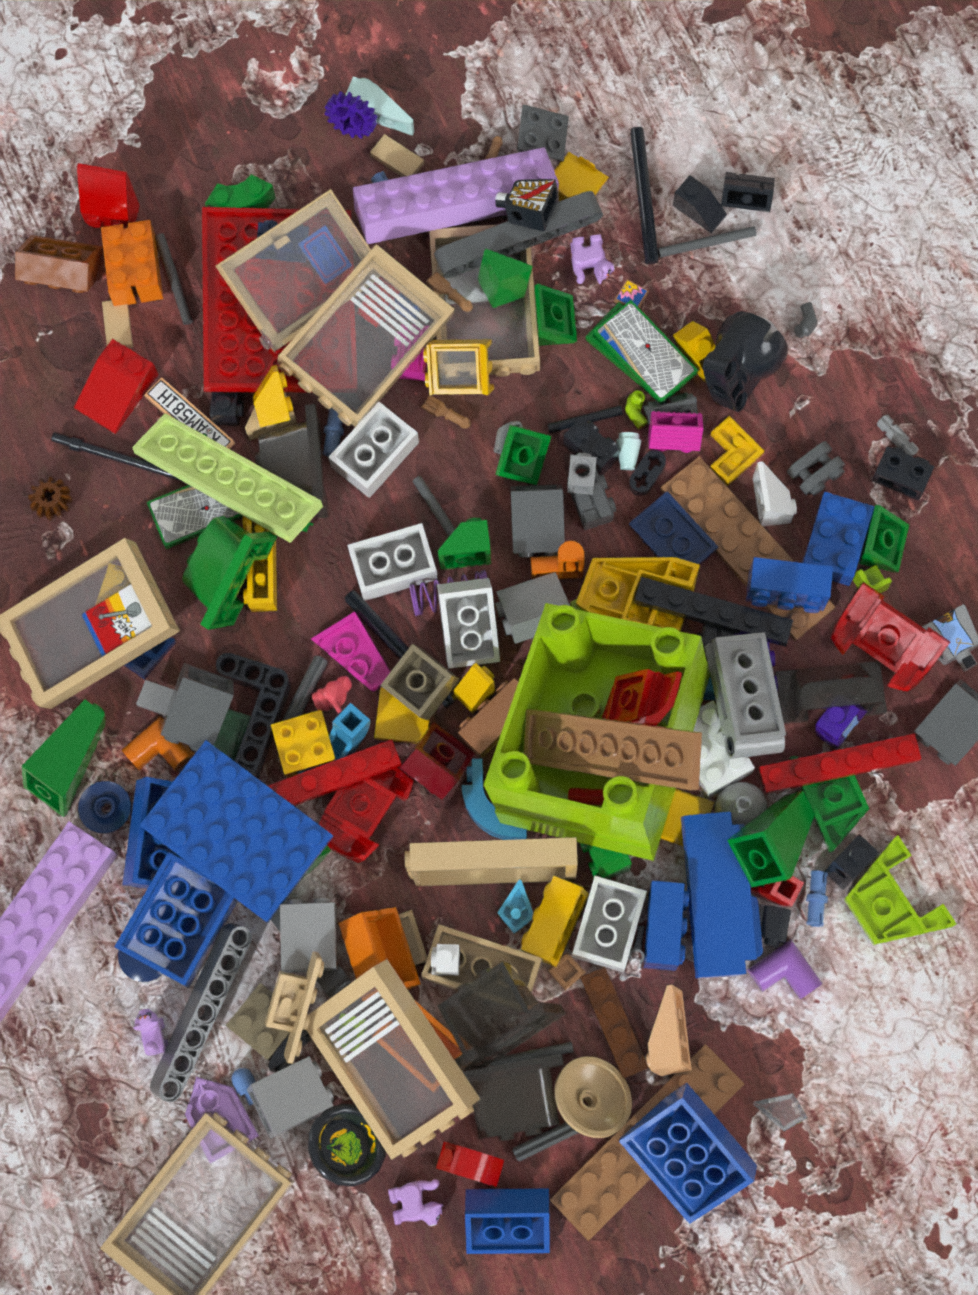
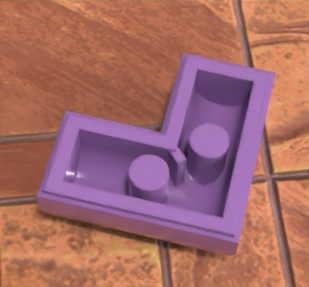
[747,939,823,999]

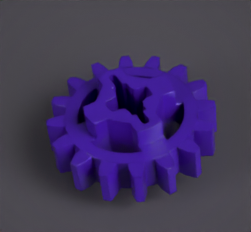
[324,91,378,139]

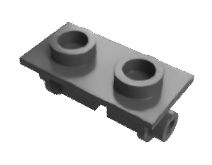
[643,392,698,426]

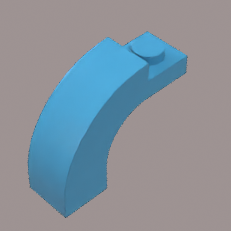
[297,703,370,775]
[462,759,527,840]

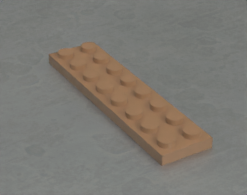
[660,456,835,642]
[524,709,702,790]
[550,1044,744,1241]

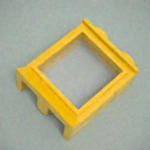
[423,339,494,395]

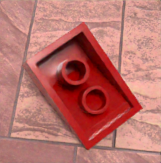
[77,163,140,228]
[74,338,159,434]

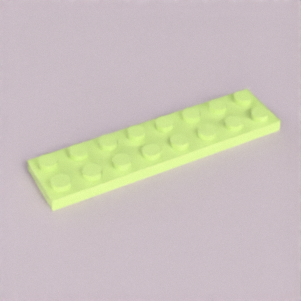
[132,413,323,543]

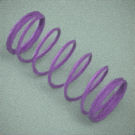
[409,570,487,617]

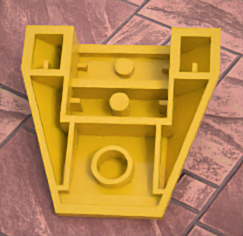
[576,557,700,631]

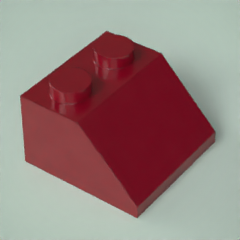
[400,722,475,800]

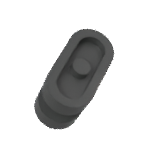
[787,441,846,496]

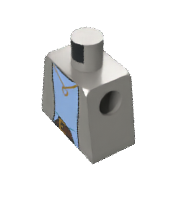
[923,604,978,672]

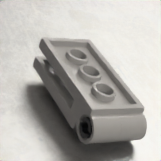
[705,632,786,759]

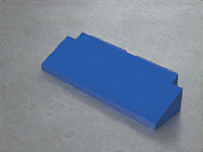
[681,812,763,978]

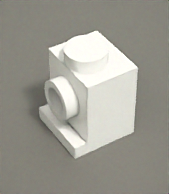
[431,944,460,976]

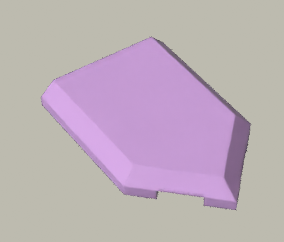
[185,1077,259,1163]

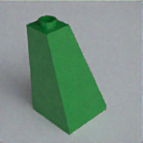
[21,700,105,817]
[727,790,815,887]

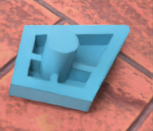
[497,880,533,934]

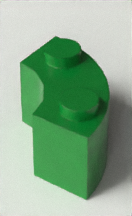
[205,174,276,208]

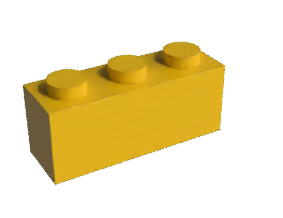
[521,876,589,967]

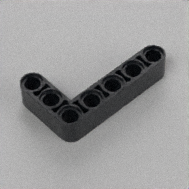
[216,653,291,779]

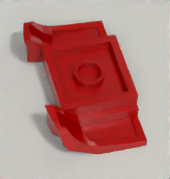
[831,582,951,692]
[601,669,682,726]
[319,767,414,863]

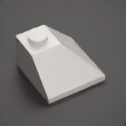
[752,462,797,527]

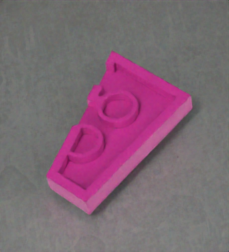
[311,612,391,692]

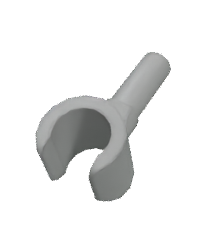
[628,926,645,964]

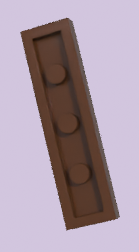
[580,967,648,1079]

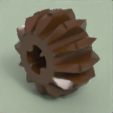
[28,476,73,521]

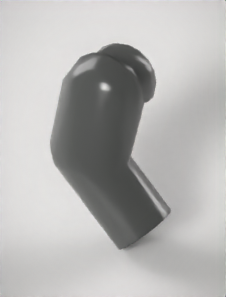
[794,302,817,338]

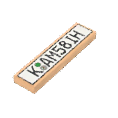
[145,377,235,449]

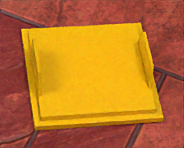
[554,152,609,201]
[661,789,714,846]

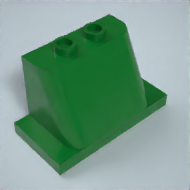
[182,516,278,630]

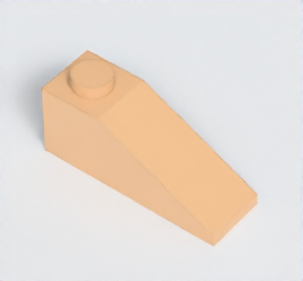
[646,985,692,1076]

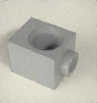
[567,453,597,495]

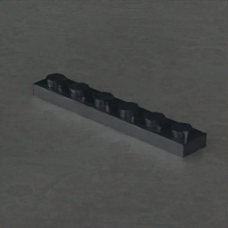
[634,577,793,647]

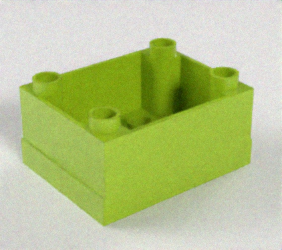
[484,603,710,861]

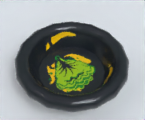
[308,1104,386,1187]

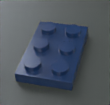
[629,491,719,565]

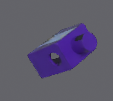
[816,694,867,750]

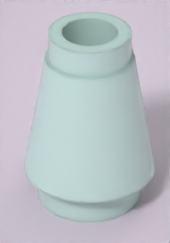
[616,432,642,470]

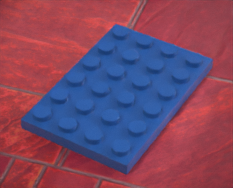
[139,740,334,923]

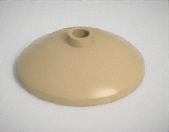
[555,1057,632,1138]

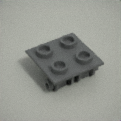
[517,104,569,161]

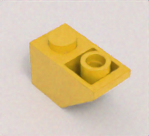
[673,321,716,383]
[253,365,293,427]
[454,663,495,714]

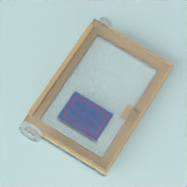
[215,189,380,352]

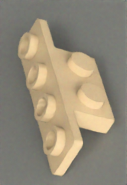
[265,951,324,1064]

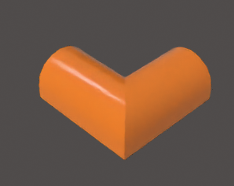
[531,541,584,580]
[121,716,195,772]

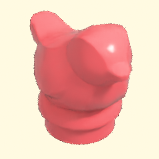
[312,676,352,713]

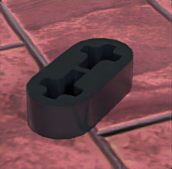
[629,450,666,496]

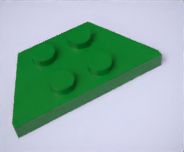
[788,756,869,853]

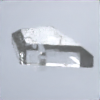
[753,1093,808,1132]

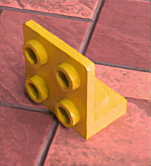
[271,710,335,778]

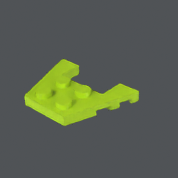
[844,835,957,946]

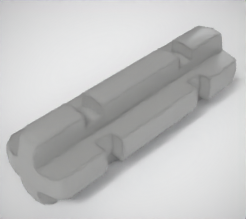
[877,415,919,457]

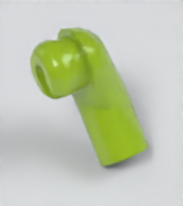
[625,390,648,430]

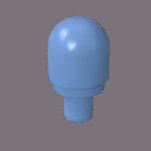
[231,1068,256,1106]

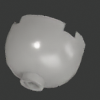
[714,782,767,826]

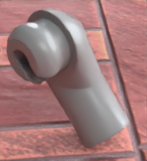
[494,421,523,454]

